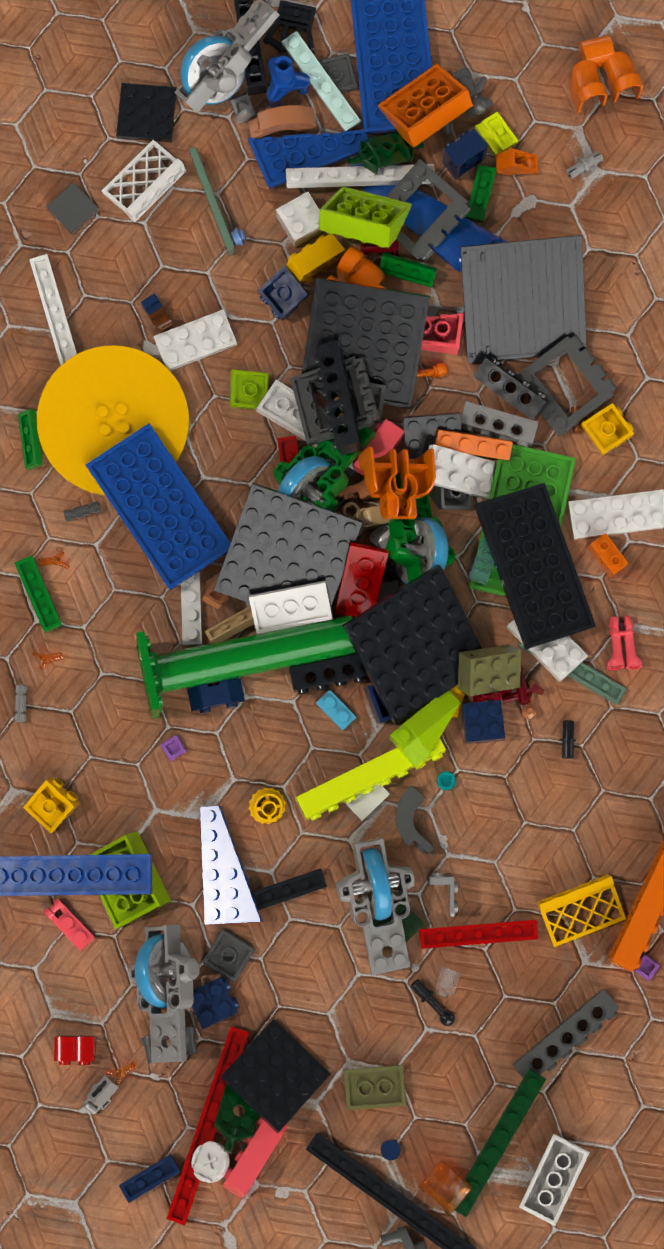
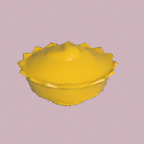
[248,787,286,824]

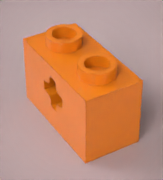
[588,533,629,578]

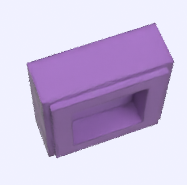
[160,735,187,762]
[634,954,660,981]

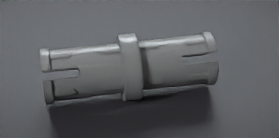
[566,150,603,180]

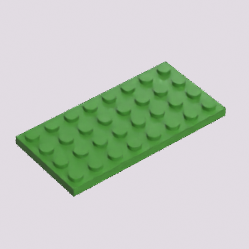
[469,444,576,597]

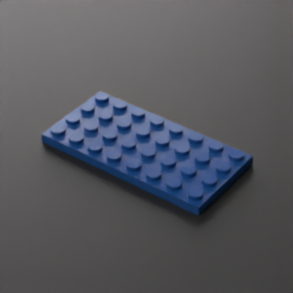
[351,0,432,134]
[86,424,231,591]

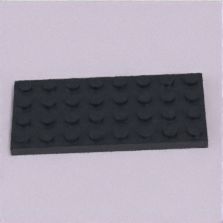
[474,483,596,650]

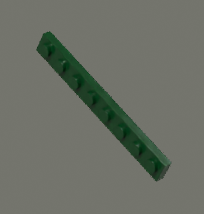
[449,1068,546,1217]

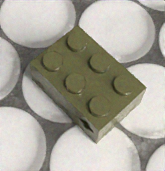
[458,644,521,696]

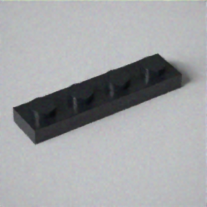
[251,868,327,910]

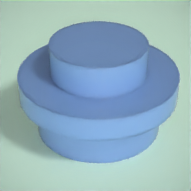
[231,227,247,246]

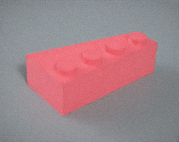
[421,313,464,355]
[222,1117,288,1199]

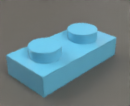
[316,690,357,731]

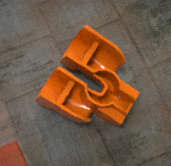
[570,35,644,114]
[327,245,386,289]
[359,446,436,519]

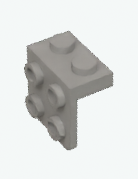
[428,873,458,917]

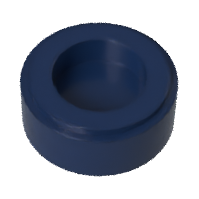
[381,1139,401,1160]

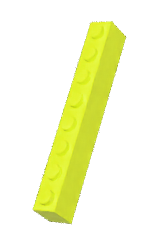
[296,739,446,821]

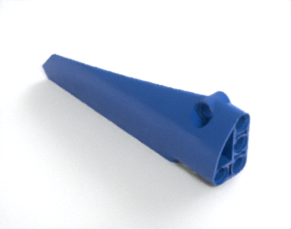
[348,164,507,273]

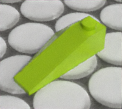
[389,690,460,768]

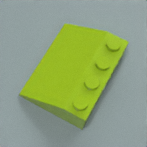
[319,186,412,248]
[90,831,171,929]

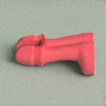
[606,615,643,671]

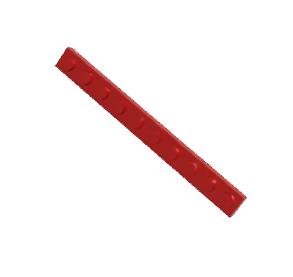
[166,1026,250,1225]

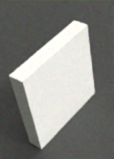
[344,784,390,821]

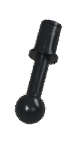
[410,979,455,1026]

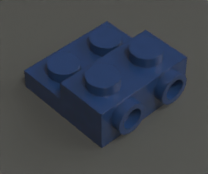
[258,266,310,320]
[192,976,240,1030]

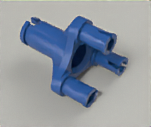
[267,56,310,108]

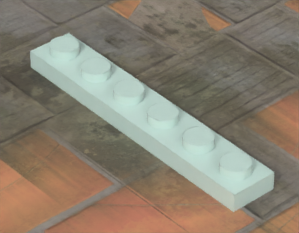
[281,31,361,131]

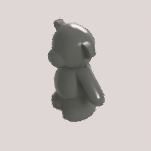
[451,67,493,118]

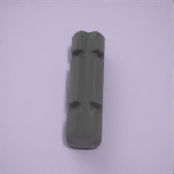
[64,501,101,522]

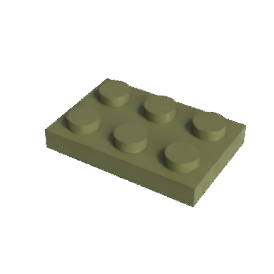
[344,1065,406,1110]

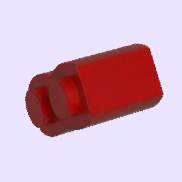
[54,1036,96,1065]

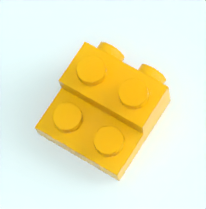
[581,403,634,456]
[23,777,80,834]

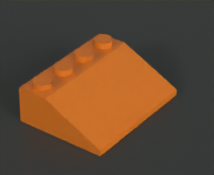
[378,64,473,148]

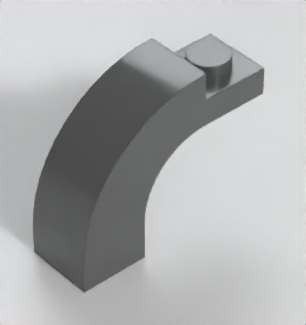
[396,785,434,854]

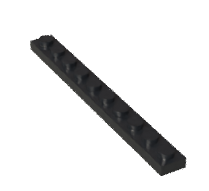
[306,1132,477,1249]

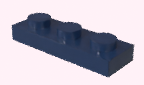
[119,1154,181,1203]

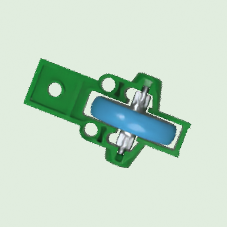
[273,427,376,511]
[386,473,455,584]

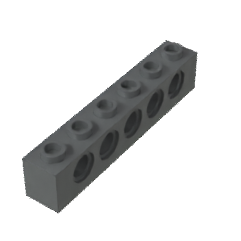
[512,989,619,1078]

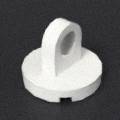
[191,1141,230,1183]

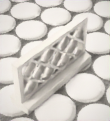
[102,140,186,223]

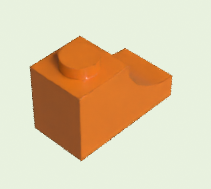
[495,148,539,176]

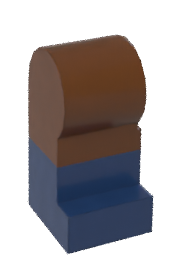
[141,293,173,333]

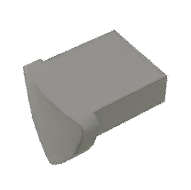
[230,94,257,124]

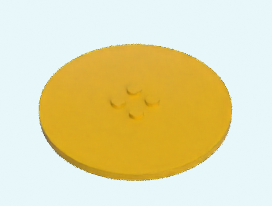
[37,345,189,496]

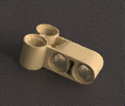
[342,502,391,540]

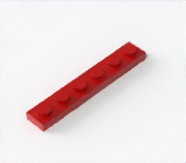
[419,920,538,949]

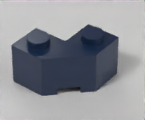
[187,678,245,714]

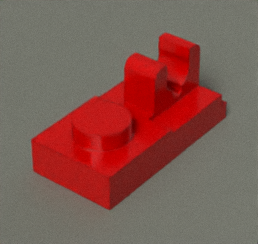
[277,436,298,463]

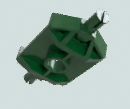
[348,132,424,174]
[214,1084,258,1154]

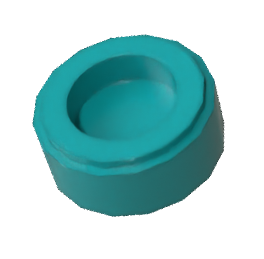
[436,771,456,791]

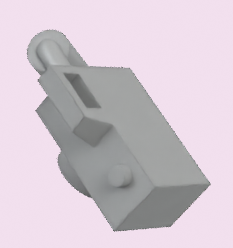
[82,1075,119,1115]

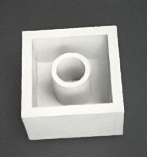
[276,192,324,248]

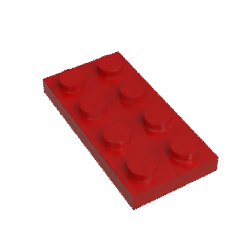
[335,542,389,617]

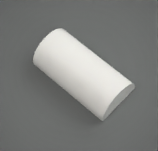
[519,1134,590,1226]

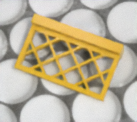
[536,874,626,947]

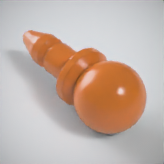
[416,363,448,378]

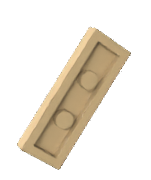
[204,606,254,643]

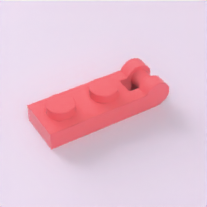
[43,898,95,951]

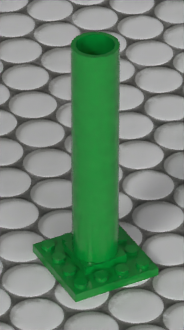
[136,615,356,719]

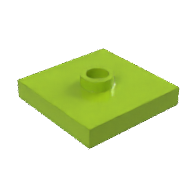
[229,369,269,410]

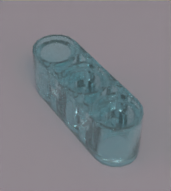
[468,533,494,586]

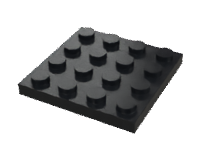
[220,1019,330,1133]

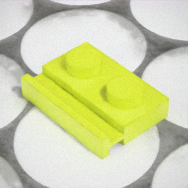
[475,112,518,157]

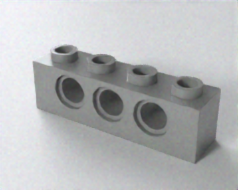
[461,401,539,448]

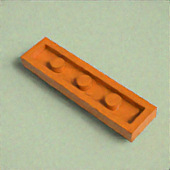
[435,429,513,460]

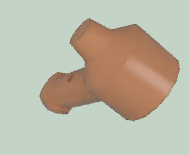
[521,679,537,720]

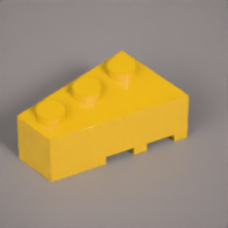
[286,234,345,284]

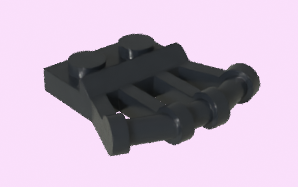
[263,0,316,54]

